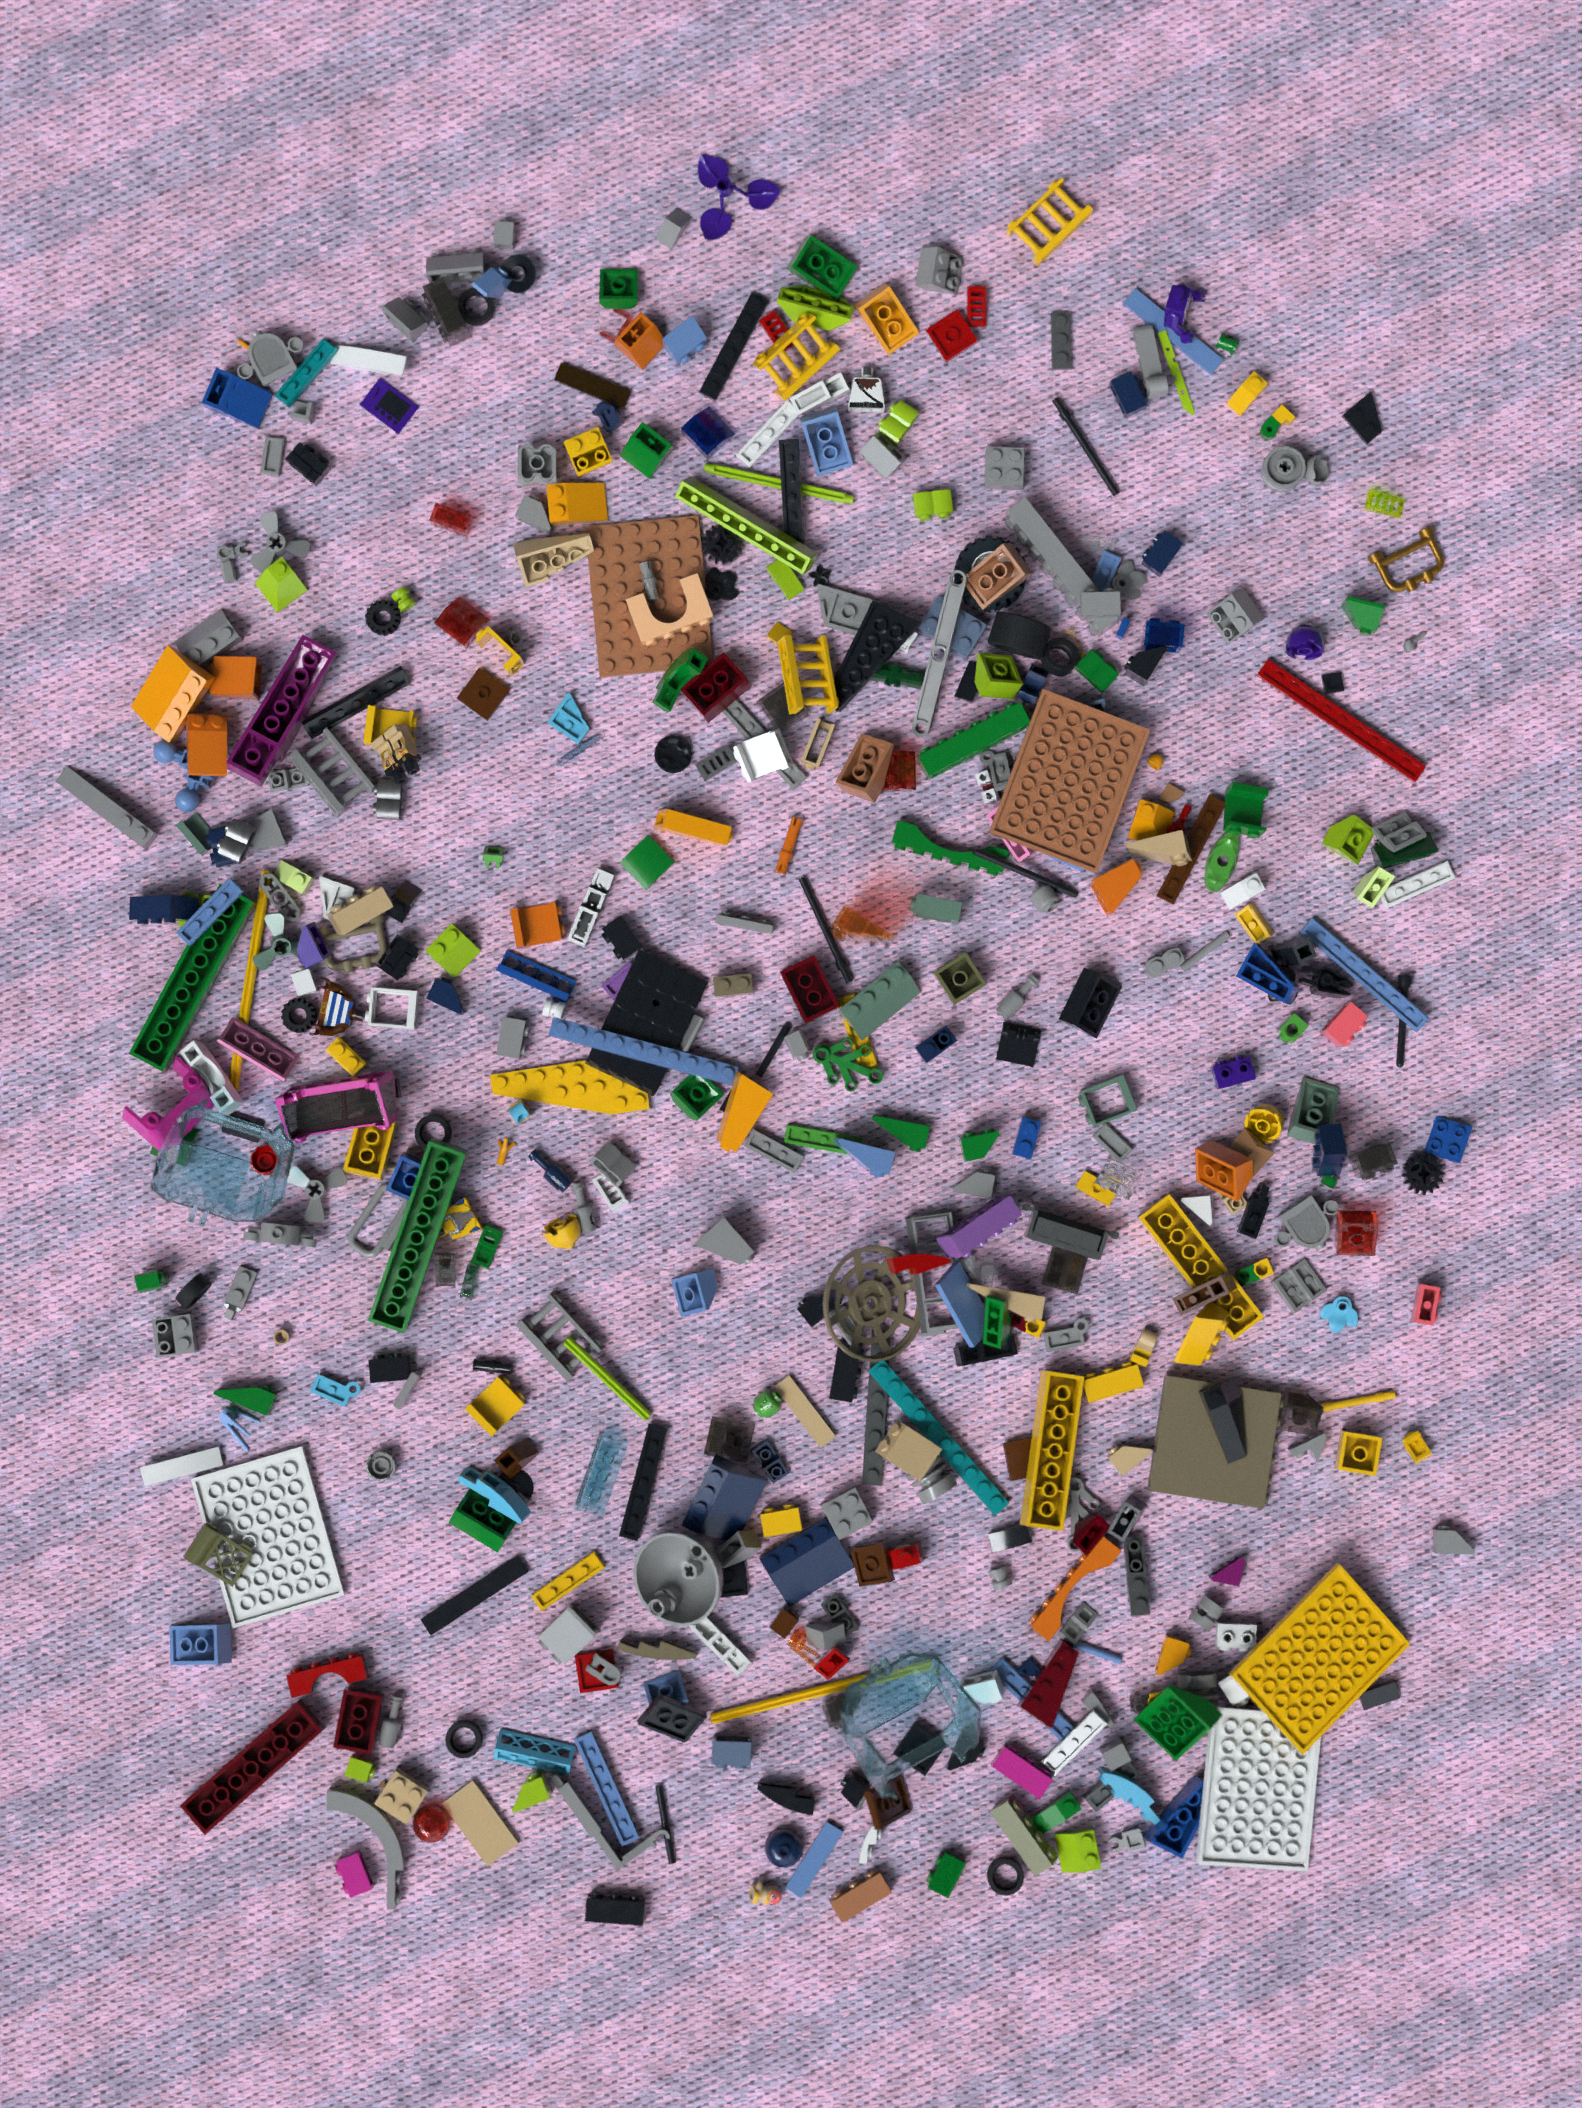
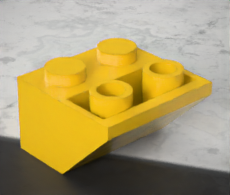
[563,427,613,477]

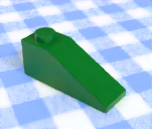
[872,1115,930,1152]
[983,1295,1011,1349]
[213,1385,278,1416]
[1031,1790,1082,1834]

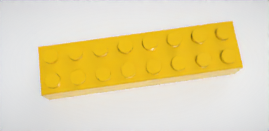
[1137,1194,1264,1341]
[1020,1371,1084,1531]

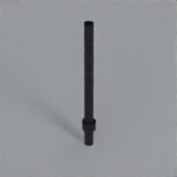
[1052,397,1120,497]
[973,847,1079,898]
[799,877,853,984]

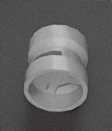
[988,1565,1012,1590]

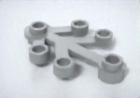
[1065,1475,1100,1551]

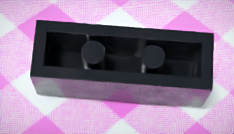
[829,1341,865,1403]
[585,1892,646,1926]

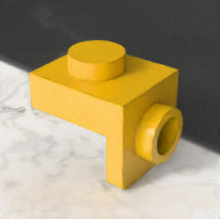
[1402,1430,1432,1465]

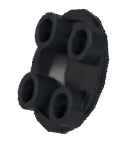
[654,735,692,773]

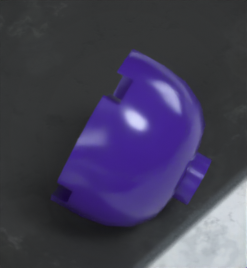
[1286,625,1324,660]

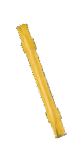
[1310,1390,1396,1414]

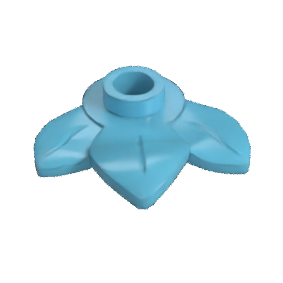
[1320,1296,1358,1333]

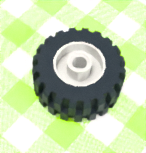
[954,536,1026,612]

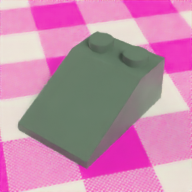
[1287,1077,1340,1144]

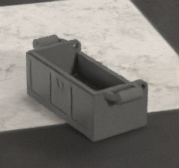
[1022,1203,1119,1260]

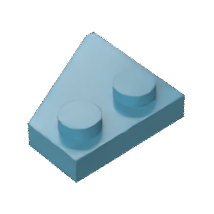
[547,693,590,745]

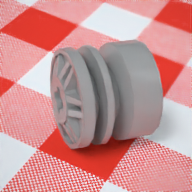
[906,1455,957,1505]
[1177,1671,1219,1707]

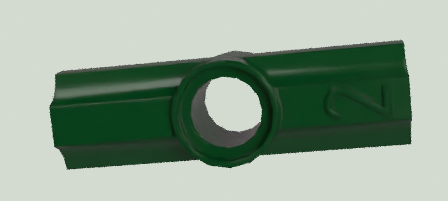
[870,665,923,689]

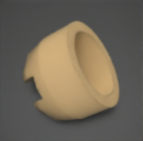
[273,1330,289,1345]

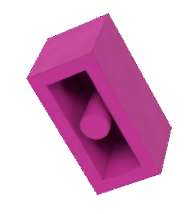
[335,1850,374,1898]

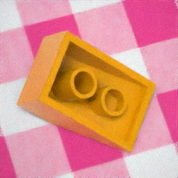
[854,283,919,355]
[546,483,608,527]

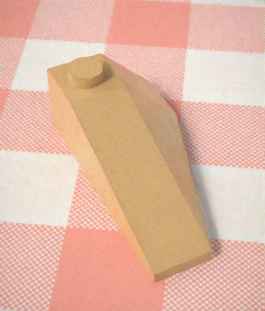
[513,533,594,587]
[966,1283,1045,1322]

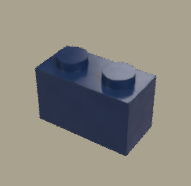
[1109,371,1148,418]
[1141,530,1183,577]

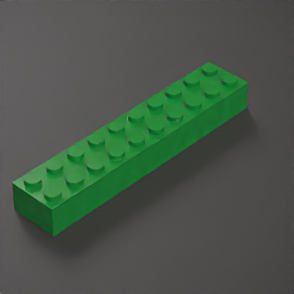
[129,884,256,1073]
[368,1137,468,1333]

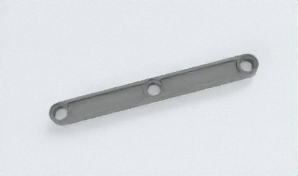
[912,570,967,737]

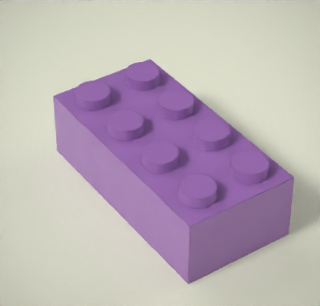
[936,1195,1022,1259]

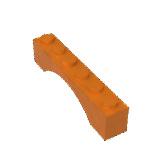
[1029,1536,1121,1642]

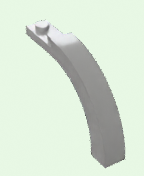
[326,1788,405,1910]

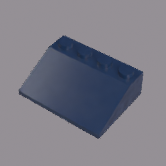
[681,1454,768,1540]
[759,1517,854,1607]

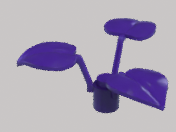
[698,154,780,240]

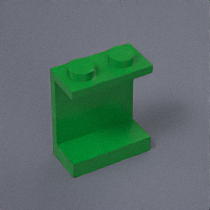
[1223,782,1269,839]

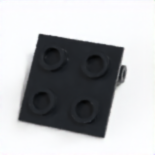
[996,1022,1041,1067]

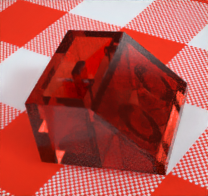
[434,596,490,650]
[881,750,916,792]

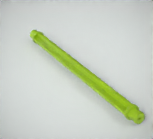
[704,463,854,504]

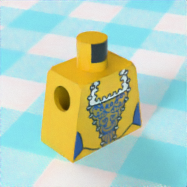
[439,1197,484,1240]

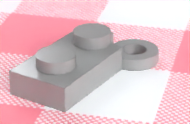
[980,750,1011,792]
[1043,1318,1089,1352]

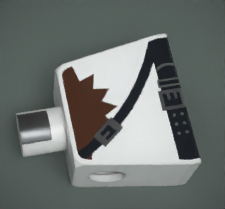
[848,367,885,412]

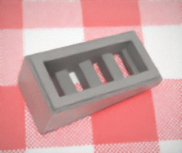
[1082,1689,1115,1728]

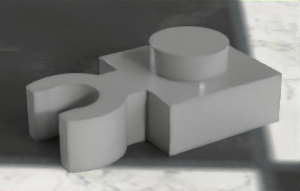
[1110,1827,1146,1852]

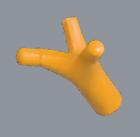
[496,1137,516,1165]

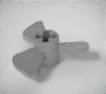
[250,511,310,573]
[286,1166,347,1223]

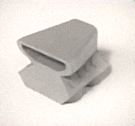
[518,444,558,487]

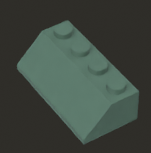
[838,961,921,1041]

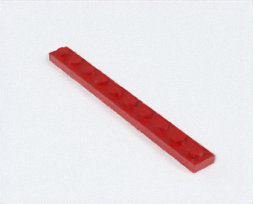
[1256,659,1426,783]

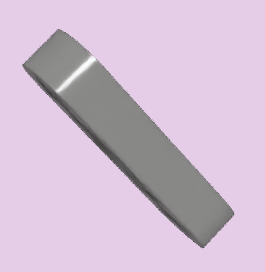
[259,873,300,922]

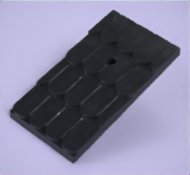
[585,949,708,1096]

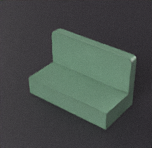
[176,813,212,856]

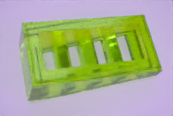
[1363,489,1405,519]

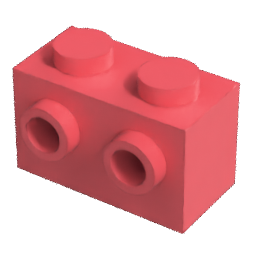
[1411,1284,1442,1326]

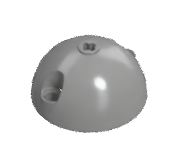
[633,1532,724,1626]

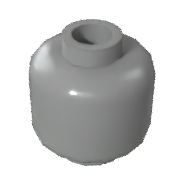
[1030,884,1059,913]

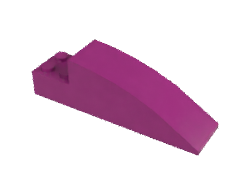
[226,635,336,787]

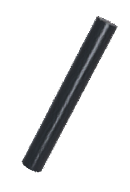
[755,1024,790,1077]

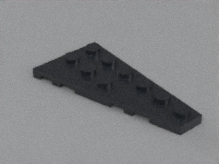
[834,600,922,712]

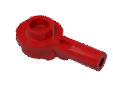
[1167,805,1192,834]

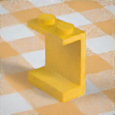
[475,626,524,677]
[363,705,418,746]
[465,1376,526,1437]

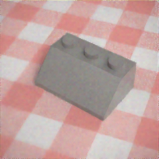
[426,251,486,285]
[174,609,243,668]

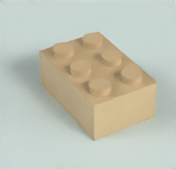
[326,885,393,935]

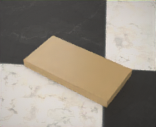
[442,1779,519,1866]

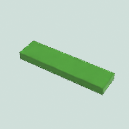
[784,1124,863,1154]

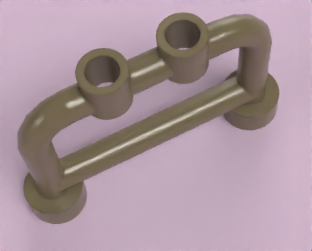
[318,914,387,974]

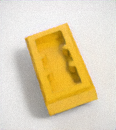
[1075,1171,1118,1207]

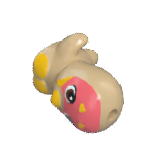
[749,1879,782,1905]

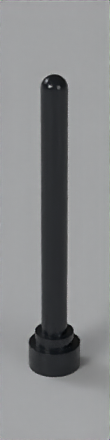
[1396,975,1413,1068]

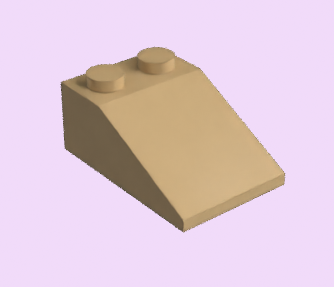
[1126,830,1192,866]
[875,1420,942,1481]

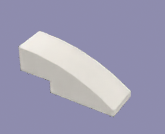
[789,372,851,416]

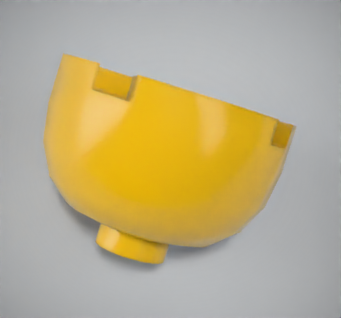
[1244,1104,1284,1143]
[542,1213,581,1249]

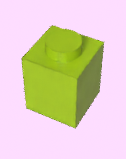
[344,1754,376,1783]

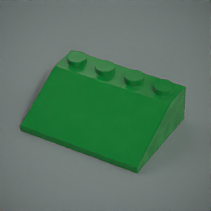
[1133,1685,1223,1761]

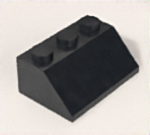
[1059,968,1122,1039]

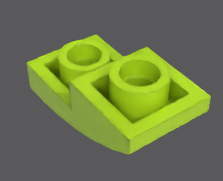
[765,559,805,600]

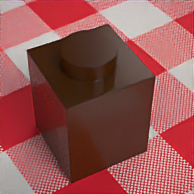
[769,1607,799,1639]

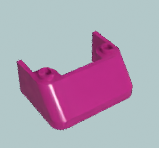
[122,1056,214,1153]

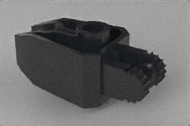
[1298,966,1353,998]

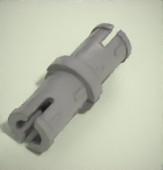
[639,561,660,602]

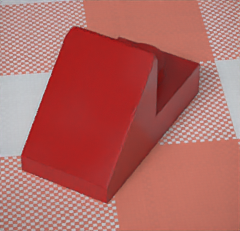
[814,1646,850,1680]

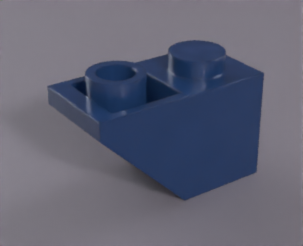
[915,1025,957,1064]

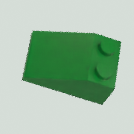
[786,235,858,299]

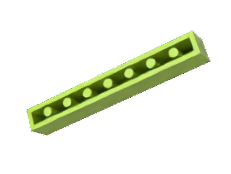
[675,476,819,575]

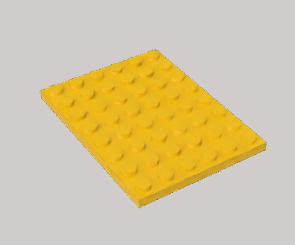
[1228,1563,1410,1755]

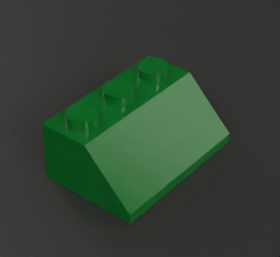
[448,1488,517,1553]

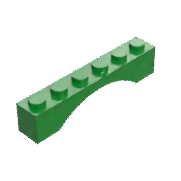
[891,820,1008,876]

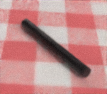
[655,1785,676,1864]

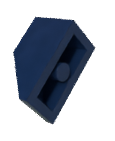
[426,977,464,1016]

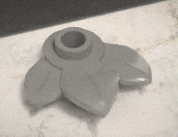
[1111,561,1147,600]

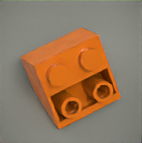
[614,312,664,370]

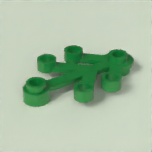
[813,1037,883,1092]

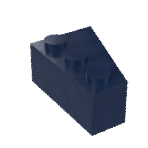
[129,895,199,925]
[1311,1123,1347,1176]

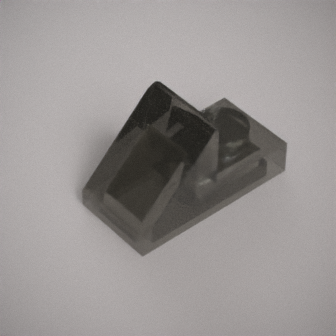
[434,1253,457,1286]

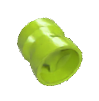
[391,586,417,612]

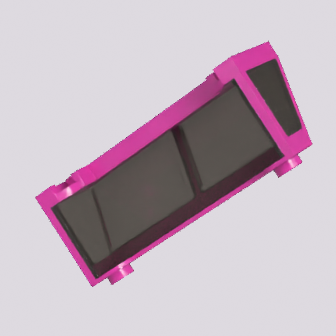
[275,1070,397,1143]

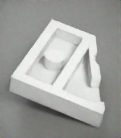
[319,876,355,920]

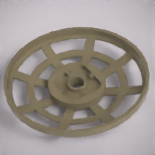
[823,1245,920,1362]

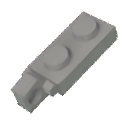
[224,1266,258,1320]

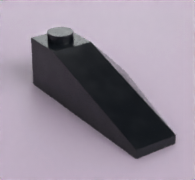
[1199,1377,1246,1464]

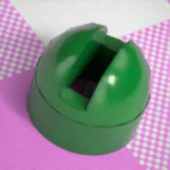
[1320,1175,1338,1189]

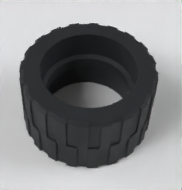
[988,611,1051,659]

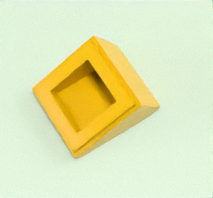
[766,622,793,644]

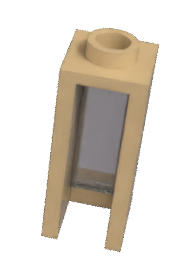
[801,718,835,771]

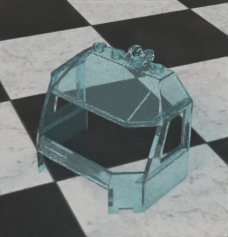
[150,1098,295,1226]
[840,1652,981,1799]

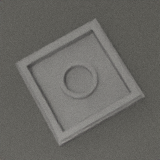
[393,1371,422,1409]

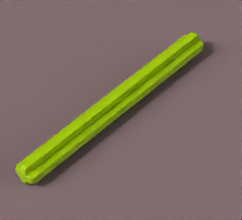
[563,1336,651,1421]

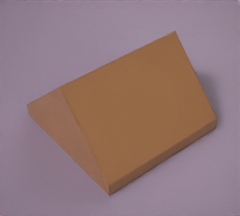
[1228,1127,1275,1178]

